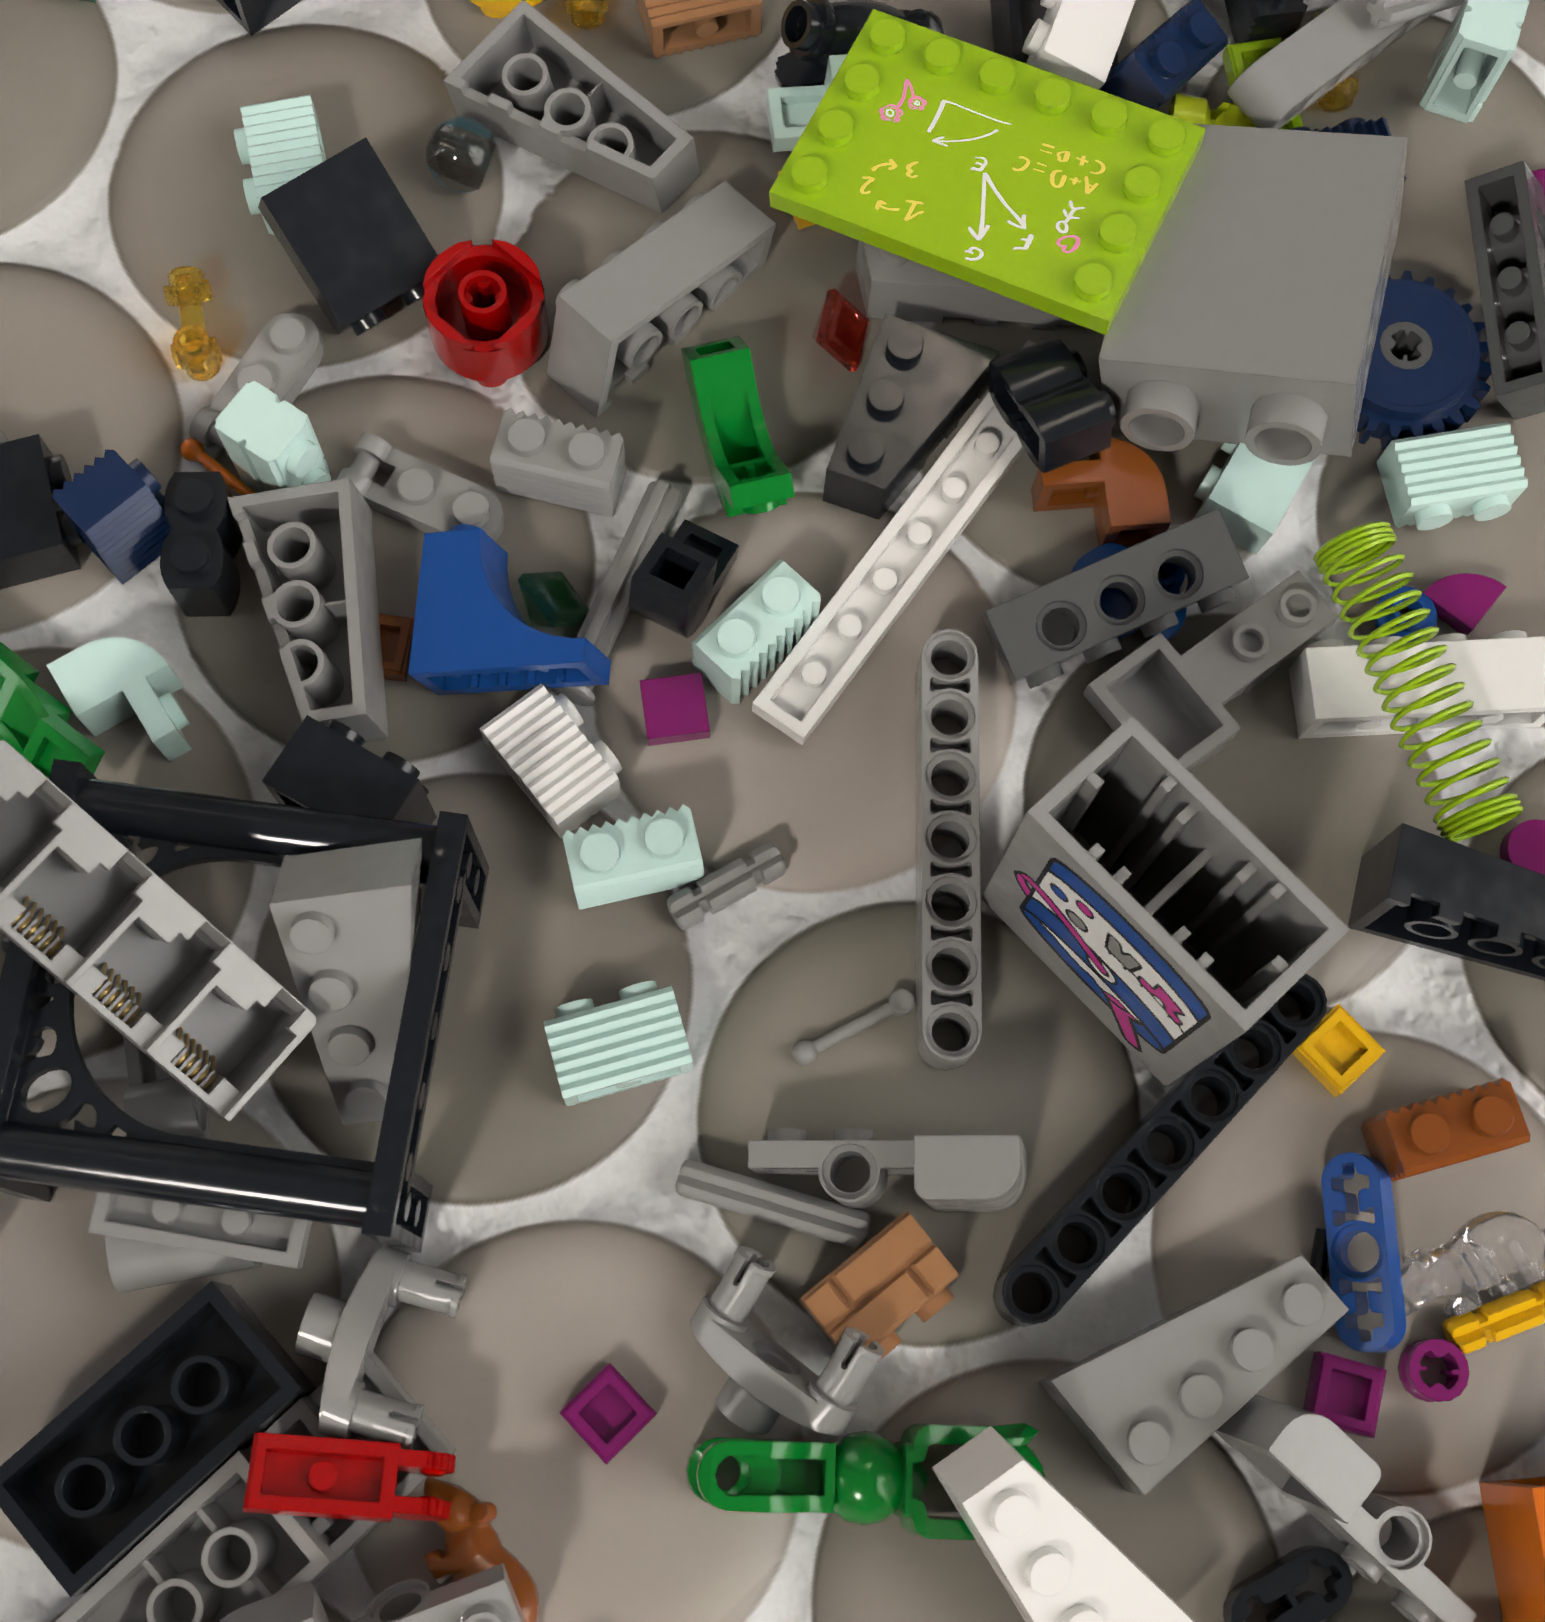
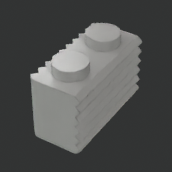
[490,408,627,517]

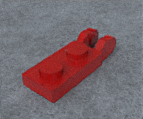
[243,1432,456,1522]

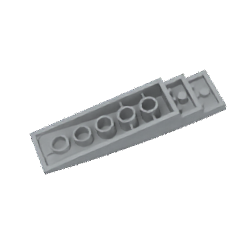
[55,1349,457,1622]

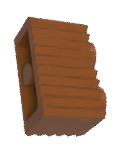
[1361,1078,1530,1182]

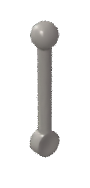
[792,989,915,1066]

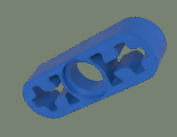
[1321,1152,1406,1353]

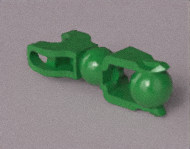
[686,1423,1045,1540]

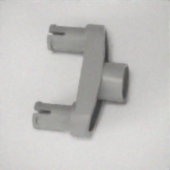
[295,1246,468,1449]
[690,1246,885,1435]

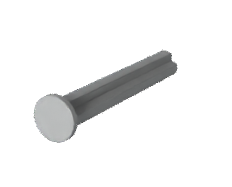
[549,479,682,706]

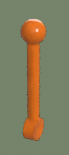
[180,438,256,495]

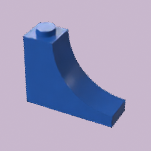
[408,524,611,695]

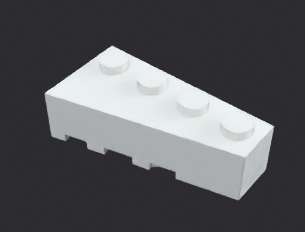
[932,1426,1195,1622]

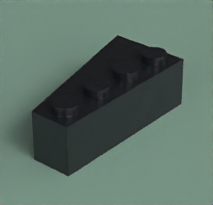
[1348,823,1545,981]

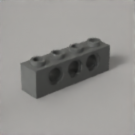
[1464,160,1545,420]
[981,508,1249,689]

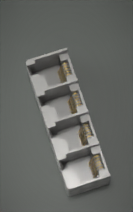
[0,740,317,1122]

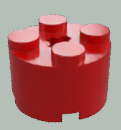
[423,239,550,388]

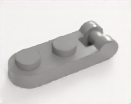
[189,313,324,459]
[336,433,505,542]

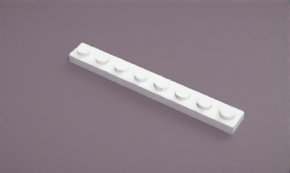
[752,340,1034,746]

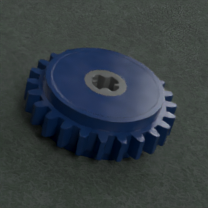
[1357,271,1492,450]

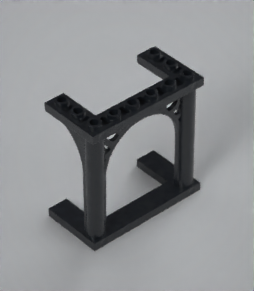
[0,759,489,1253]

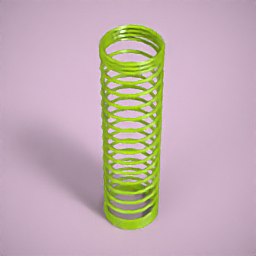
[1313,521,1524,842]

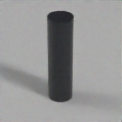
[1310,1228,1328,1281]

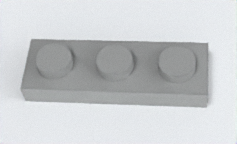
[88,1192,312,1269]

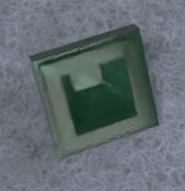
[518,571,589,628]

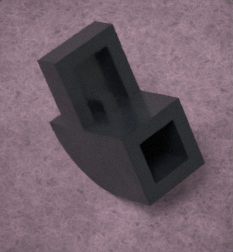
[628,519,739,638]

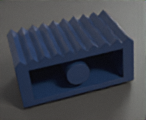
[1099,0,1228,110]
[52,449,171,585]

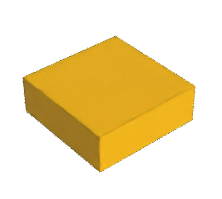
[1292,1003,1385,1098]

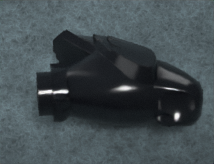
[774,0,944,88]

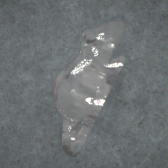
[1401,1210,1545,1317]

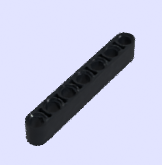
[993,974,1327,1327]

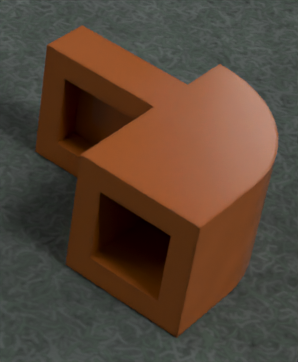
[1031,438,1171,548]

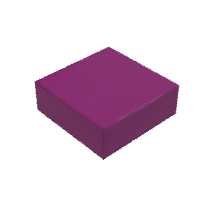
[639,673,710,746]
[1303,1351,1387,1438]
[559,1363,657,1464]

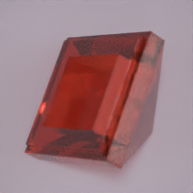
[812,289,869,372]

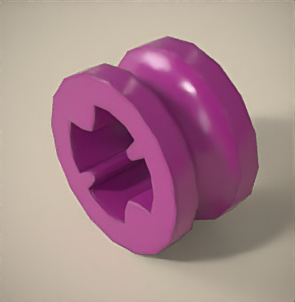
[1398,1339,1470,1402]

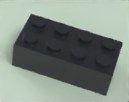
[0,1281,317,1597]

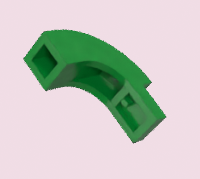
[681,336,795,517]

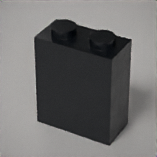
[258,137,438,337]
[0,434,85,590]

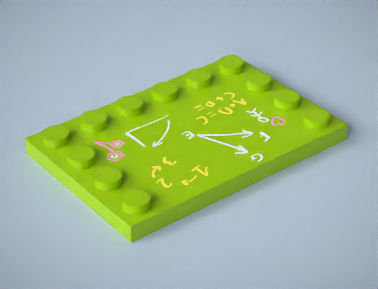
[769,9,1206,335]

